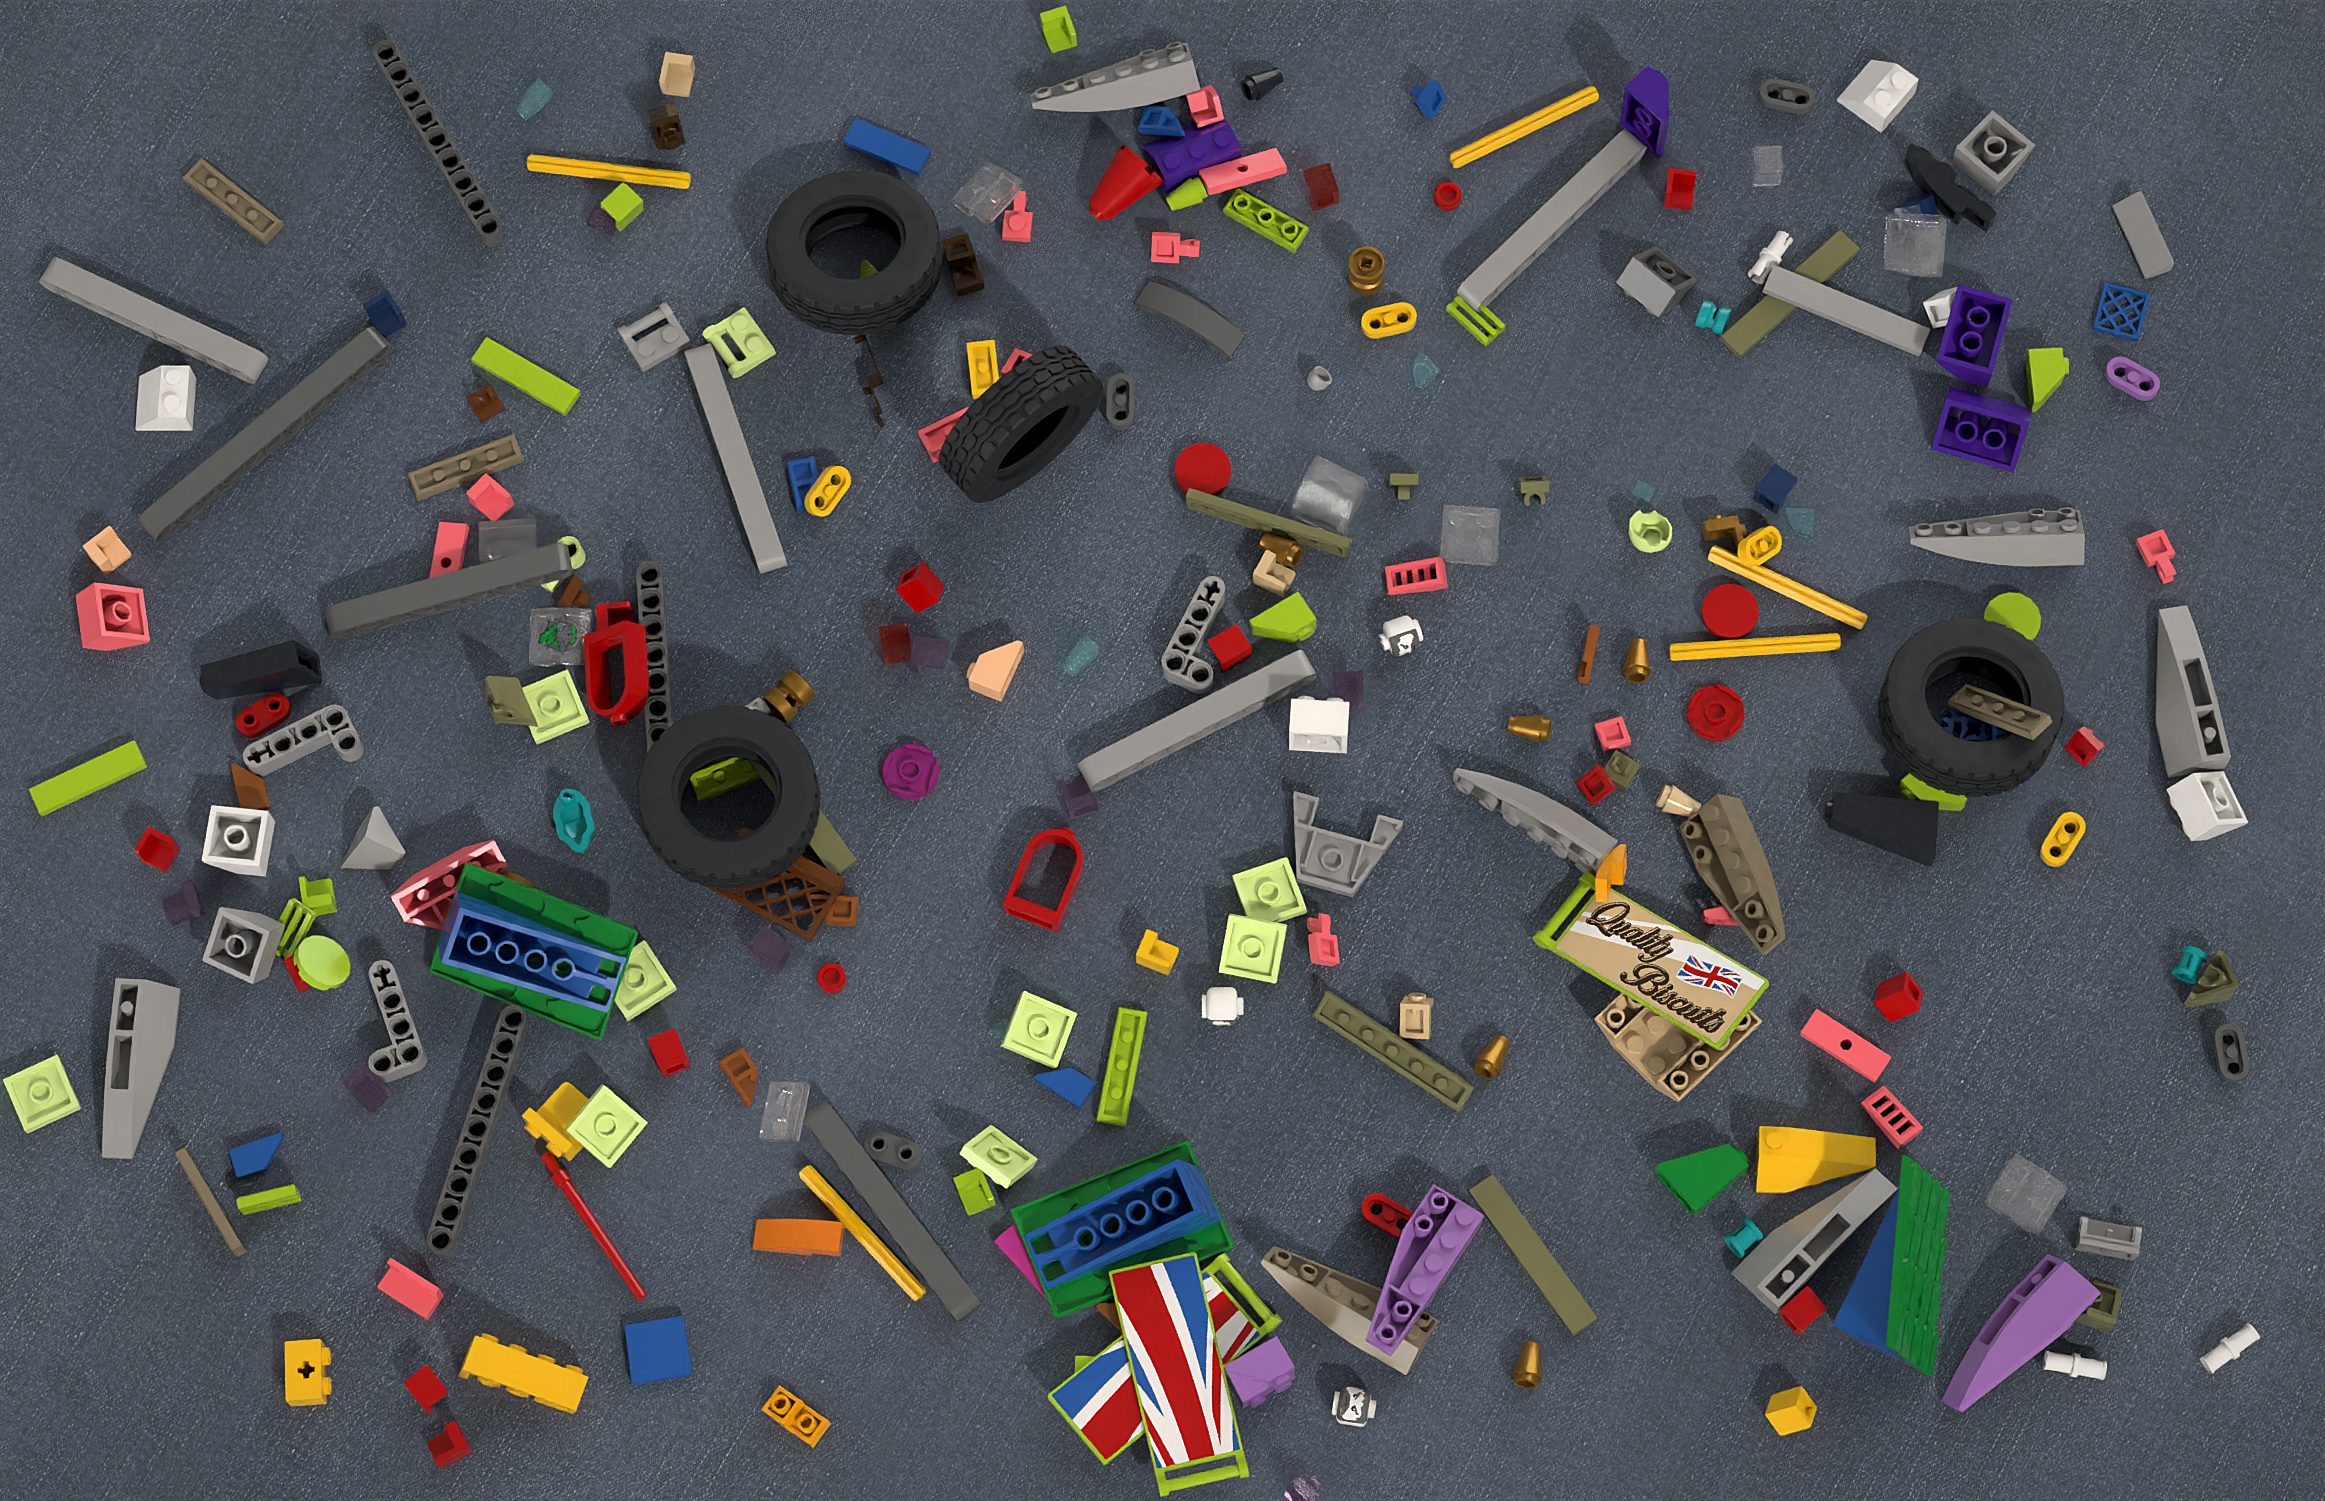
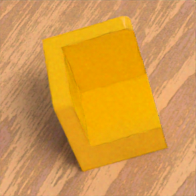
[1136,929,1179,976]
[1765,1386,1817,1436]

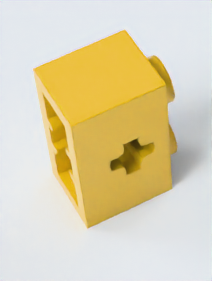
[285,1339,332,1406]

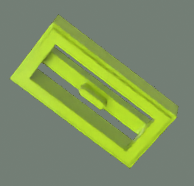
[1446,296,1506,347]
[276,898,317,959]
[236,1184,302,1215]

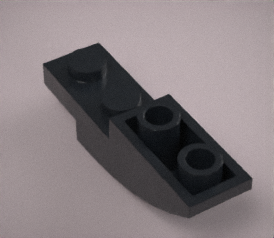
[1905,143,1997,233]

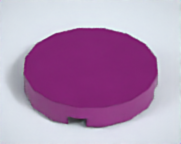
[882,743,940,801]

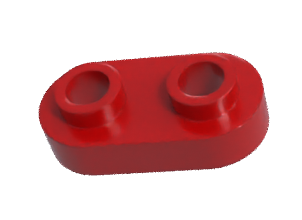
[236,693,291,738]
[1361,1193,1414,1239]

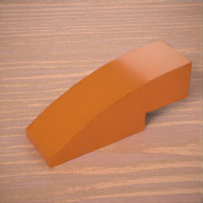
[753,1219,844,1256]

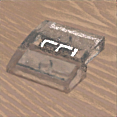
[950,162,1026,226]
[1983,1153,2068,1236]

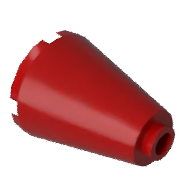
[1087,144,1163,222]

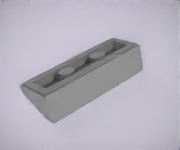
[2112,191,2174,279]

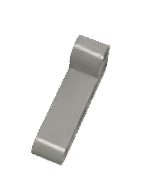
[1161,576,1225,694]
[243,704,364,777]
[368,960,427,1083]

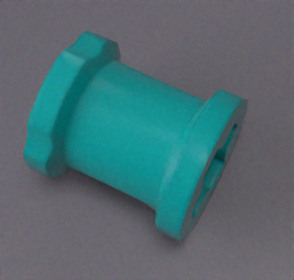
[2172,946,2208,984]
[1723,1218,1763,1258]

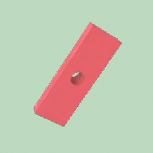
[1199,148,1287,195]
[429,522,469,578]
[1800,1009,1891,1083]

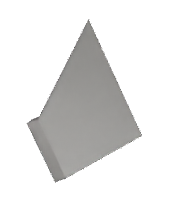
[340,806,406,870]

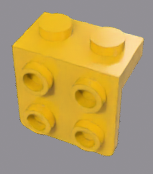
[522,1082,589,1162]

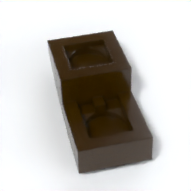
[941,233,985,296]

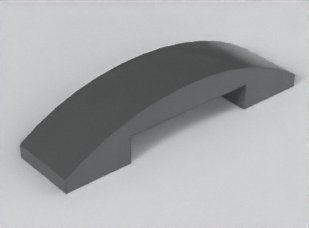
[1135,281,1245,359]

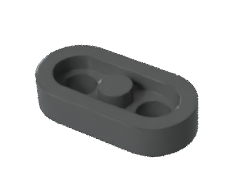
[1759,78,1815,114]
[1106,374,1135,430]
[2213,1023,2250,1083]
[864,1131,922,1172]

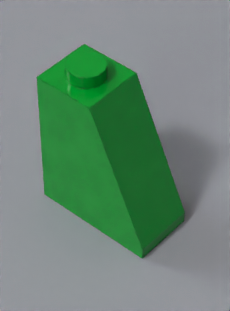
[1654,1143,1749,1218]

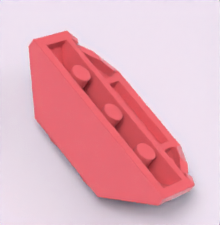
[390,839,508,929]

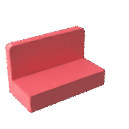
[377,1258,444,1321]

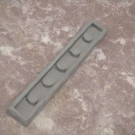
[1762,265,1930,357]

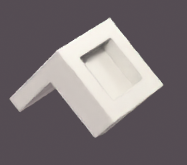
[1923,287,1957,329]

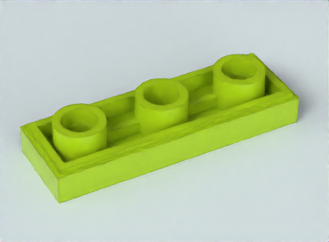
[1223,188,1309,253]

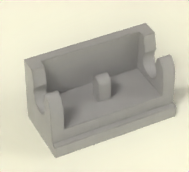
[2075,1216,2142,1261]

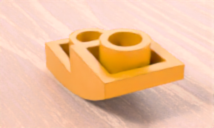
[761,1385,831,1448]

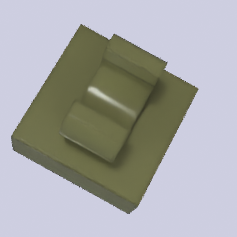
[1389,473,1418,500]
[1518,476,1550,506]
[1604,750,1641,791]

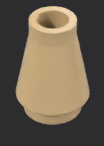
[1656,784,1701,817]

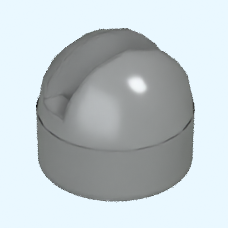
[1307,366,1332,391]

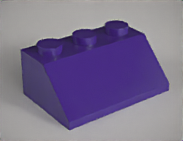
[1619,65,1669,158]
[1142,120,1241,194]
[1936,284,2013,387]
[1931,386,2032,473]

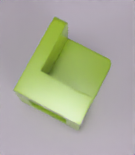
[1040,5,1077,53]
[601,182,644,231]
[299,876,337,916]
[953,1168,995,1216]

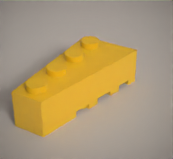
[458,1333,588,1414]

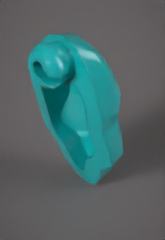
[553,788,595,853]

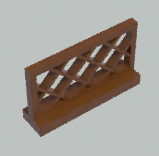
[710,826,846,942]

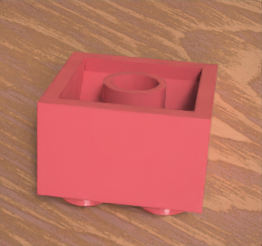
[76,582,150,651]

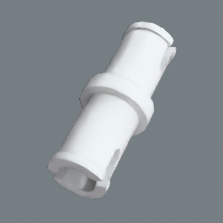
[1748,231,1793,284]
[2200,1323,2260,1374]
[2043,1350,2107,1380]

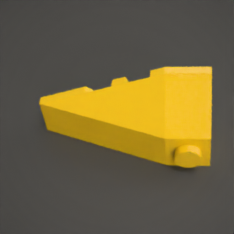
[1756,1126,1876,1194]

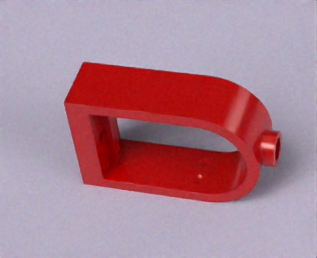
[583,620,649,726]
[1003,826,1084,933]

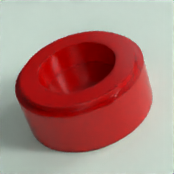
[1434,181,1462,211]
[817,963,847,994]

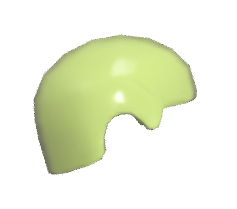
[1628,510,1672,553]

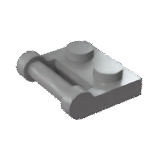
[617,302,691,372]

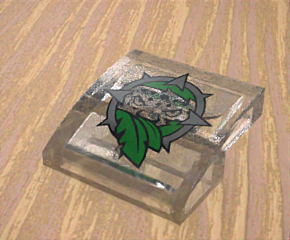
[529,608,592,667]

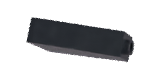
[199,640,322,700]
[1825,792,1939,866]

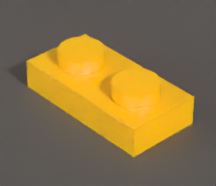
[966,340,999,399]

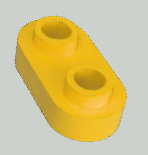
[1361,302,1417,339]
[804,465,851,517]
[1737,526,1782,567]
[2040,812,2086,867]

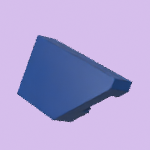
[1137,105,1186,137]
[786,456,819,513]
[1034,1068,1096,1110]
[229,1133,284,1179]

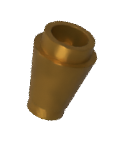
[1259,533,1303,568]
[1622,639,1651,684]
[1508,715,1552,744]
[1473,1035,1510,1080]
[1512,1342,1542,1389]

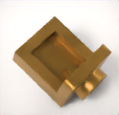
[1702,515,1747,551]

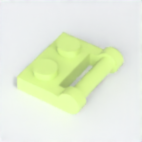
[702,307,776,378]

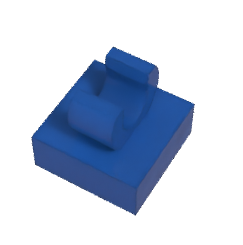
[1410,80,1447,120]

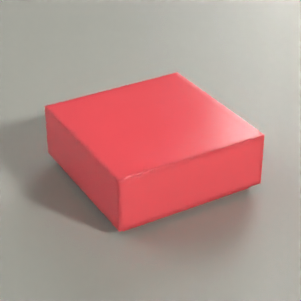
[1594,716,1631,753]

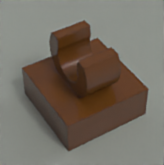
[466,384,506,424]
[556,576,591,610]

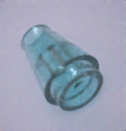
[515,79,554,121]
[1061,634,1101,678]

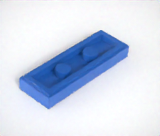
[844,118,931,176]

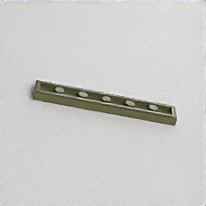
[1720,230,1860,359]
[1186,488,1351,558]
[747,759,857,875]
[1312,990,1475,1112]
[1468,1174,1598,1337]

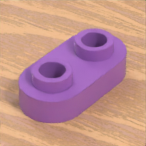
[2105,356,2160,401]

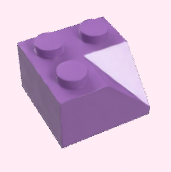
[1224,1336,1295,1408]

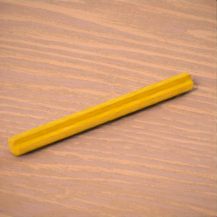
[1449,86,1599,168]
[527,154,691,189]
[1708,545,1868,630]
[1669,633,1841,661]
[799,1165,926,1301]

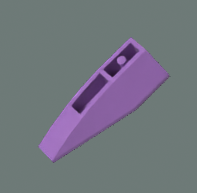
[1365,1184,1484,1357]
[1942,1254,2101,1412]

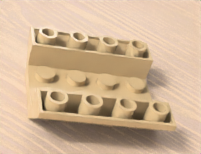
[1594,993,1762,1102]

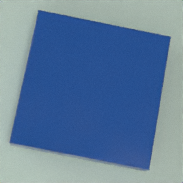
[624,1316,692,1386]

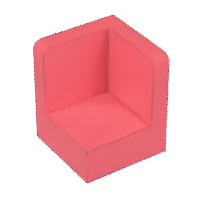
[1185,85,1224,128]
[466,473,514,523]

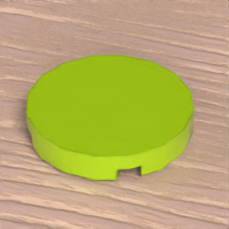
[1983,592,2041,641]
[293,935,351,990]

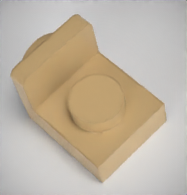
[1400,993,1433,1039]

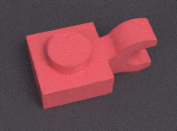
[1002,190,1033,242]
[1151,232,1200,263]
[2136,529,2176,584]
[1307,913,1340,966]

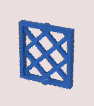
[2092,283,2150,341]

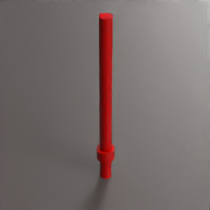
[541,1151,647,1302]

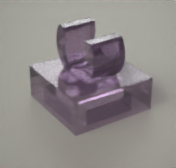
[586,198,617,237]
[1284,1475,1322,1501]

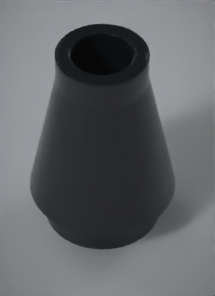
[1241,67,1284,101]

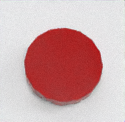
[1175,443,1231,496]
[1701,584,1759,640]
[1687,684,1745,741]

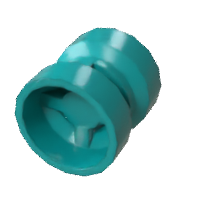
[1695,300,1731,335]

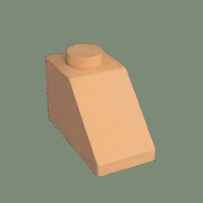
[966,640,1024,702]

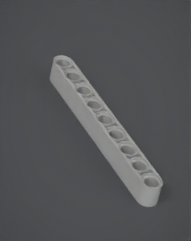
[1457,129,1647,312]
[39,257,269,384]
[684,343,787,574]
[1077,650,1317,792]

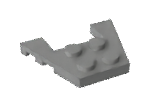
[1293,791,1403,897]

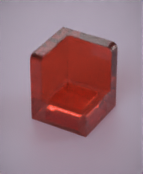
[1303,163,1339,211]
[879,623,913,665]

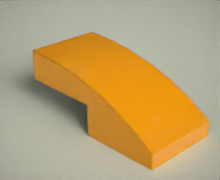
[1595,844,1627,902]

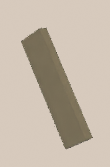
[182,158,284,245]
[408,434,525,501]
[1947,684,2052,740]
[175,1147,247,1257]

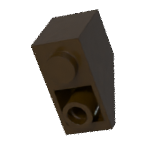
[648,102,686,150]

